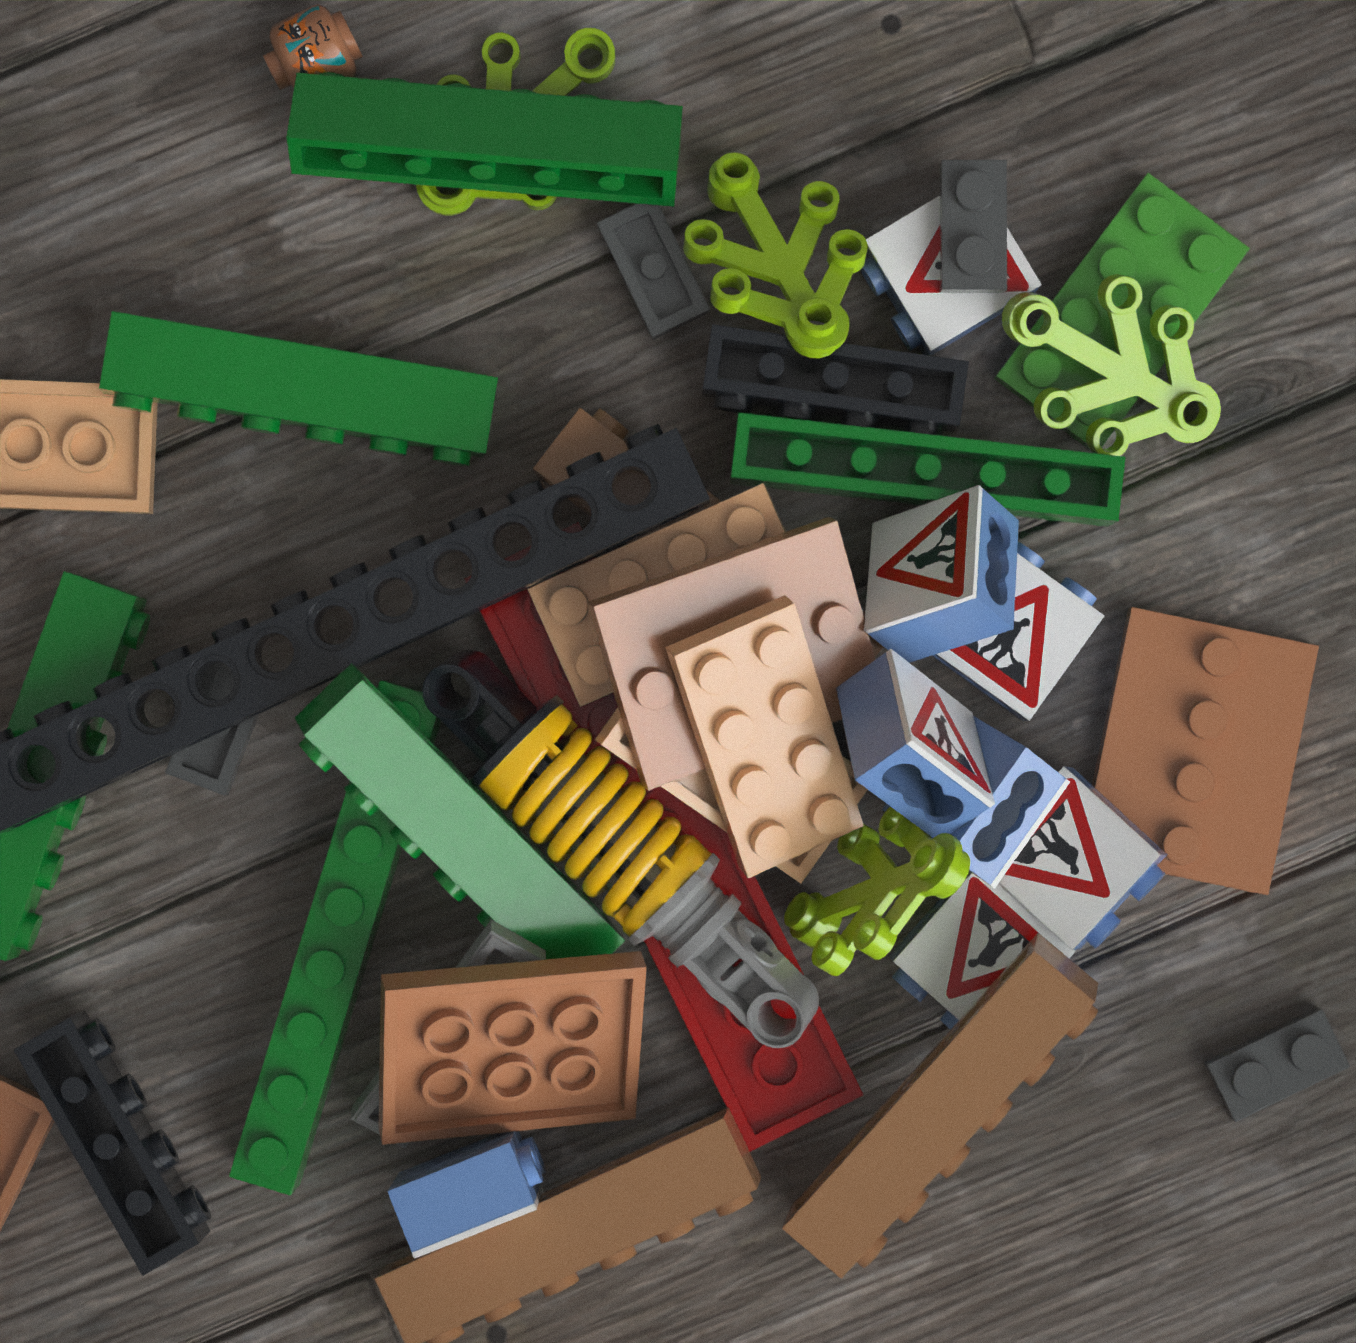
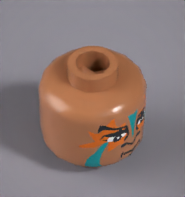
[263,4,363,90]

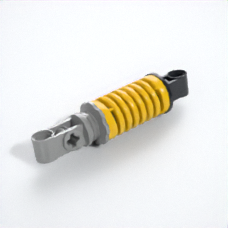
[422,650,819,1048]

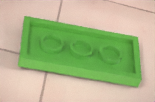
[994,173,1250,451]

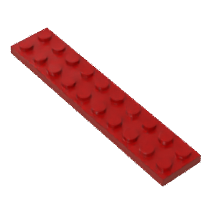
[464,522,864,1152]

